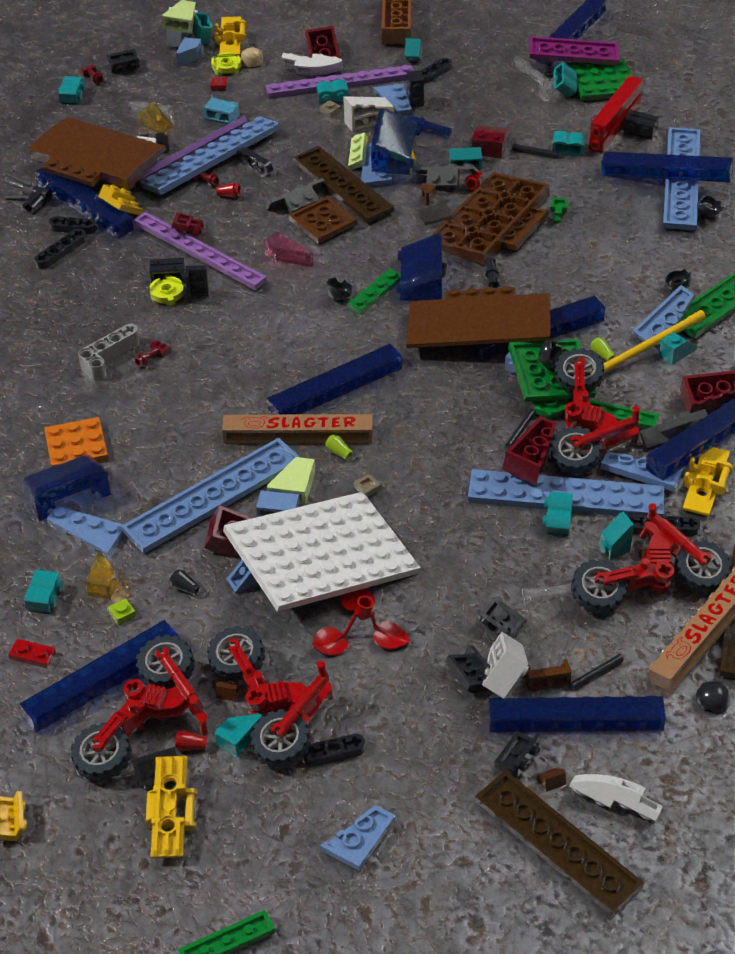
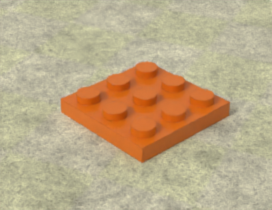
[44,417,108,471]

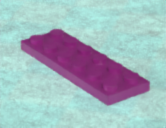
[529,36,620,65]

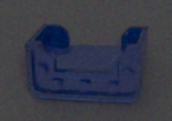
[371,108,421,175]
[397,234,442,301]
[22,455,111,521]

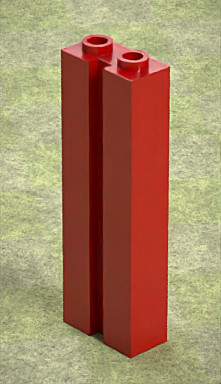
[589,75,643,153]

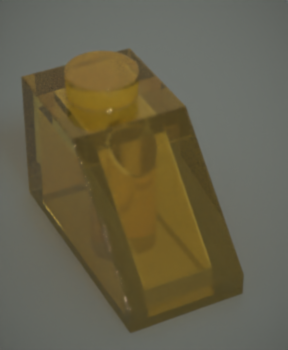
[136,101,173,133]
[85,553,119,599]

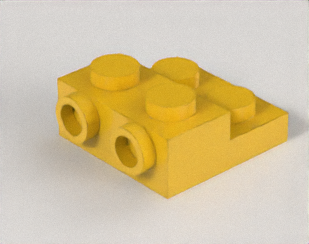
[99,184,143,215]

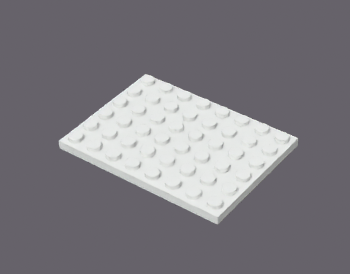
[223,492,421,612]

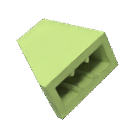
[162,0,196,33]
[267,457,315,505]

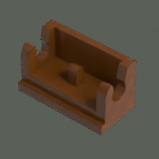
[524,659,572,692]

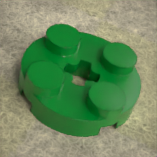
[532,399,569,420]

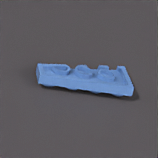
[361,143,392,187]
[633,285,694,353]
[600,452,686,491]
[47,505,124,558]

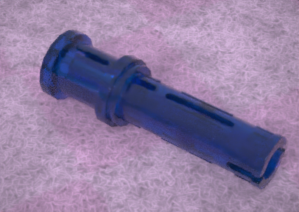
[406,113,453,138]

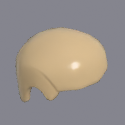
[241,47,264,67]

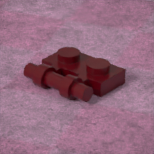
[171,212,204,236]

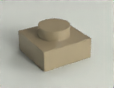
[319,100,341,118]
[354,474,381,497]

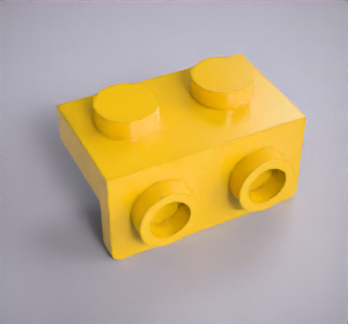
[0,791,27,841]

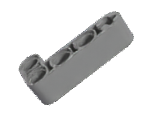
[78,324,140,381]

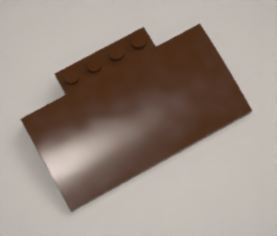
[28,117,166,189]
[427,172,550,265]
[406,286,551,348]

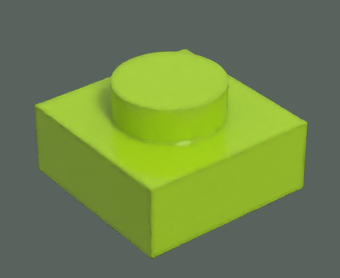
[108,598,136,625]

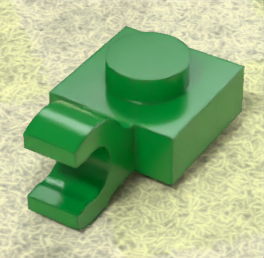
[550,197,568,222]

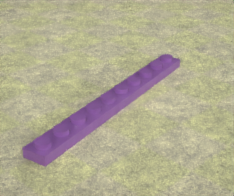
[266,65,413,98]
[118,116,247,190]
[134,212,267,290]

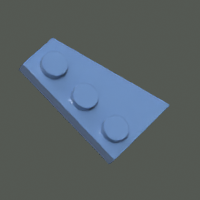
[374,84,411,116]
[320,805,395,871]

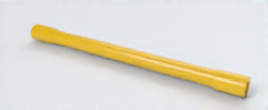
[589,310,706,373]

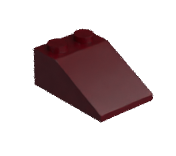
[305,26,341,59]
[471,126,510,159]
[204,505,252,557]

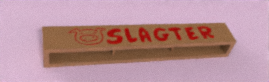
[222,414,373,444]
[649,566,735,693]

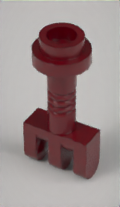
[79,64,103,84]
[190,171,220,186]
[134,340,172,367]

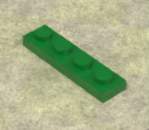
[347,268,403,315]
[589,399,659,430]
[177,910,276,954]

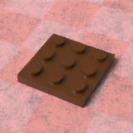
[289,196,357,244]

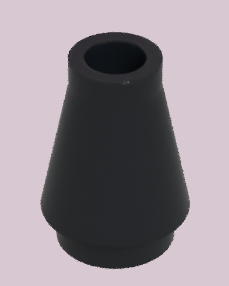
[169,569,200,596]

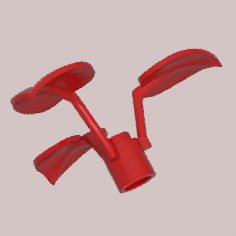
[312,588,410,656]

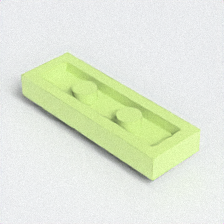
[348,132,368,171]

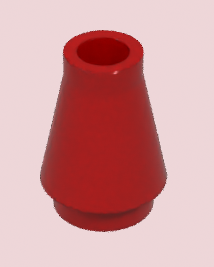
[465,170,483,190]
[216,182,241,198]
[175,730,207,752]

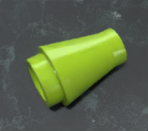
[590,337,616,361]
[325,434,353,460]

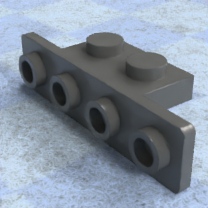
[413,164,478,187]
[266,178,324,214]
[639,409,711,449]

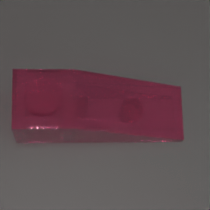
[263,232,314,267]

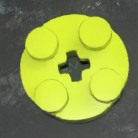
[211,52,241,75]
[150,276,184,306]

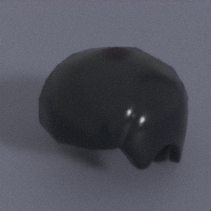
[698,195,724,218]
[665,269,692,292]
[326,277,353,300]
[539,340,562,369]
[696,681,730,714]

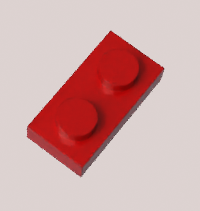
[8,638,56,669]

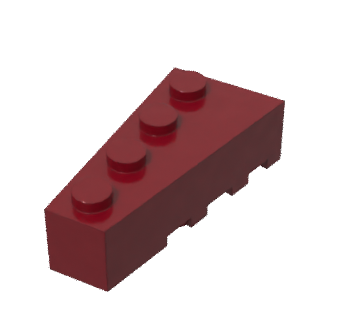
[680,370,735,413]
[502,416,557,485]

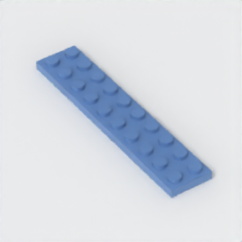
[141,117,281,195]
[663,127,700,230]
[121,438,301,554]
[468,469,664,516]

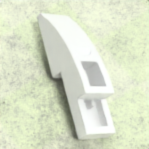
[282,53,343,75]
[569,774,662,821]

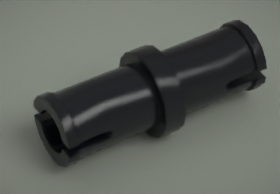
[485,258,499,288]

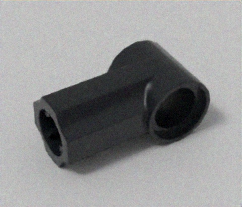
[22,186,53,214]

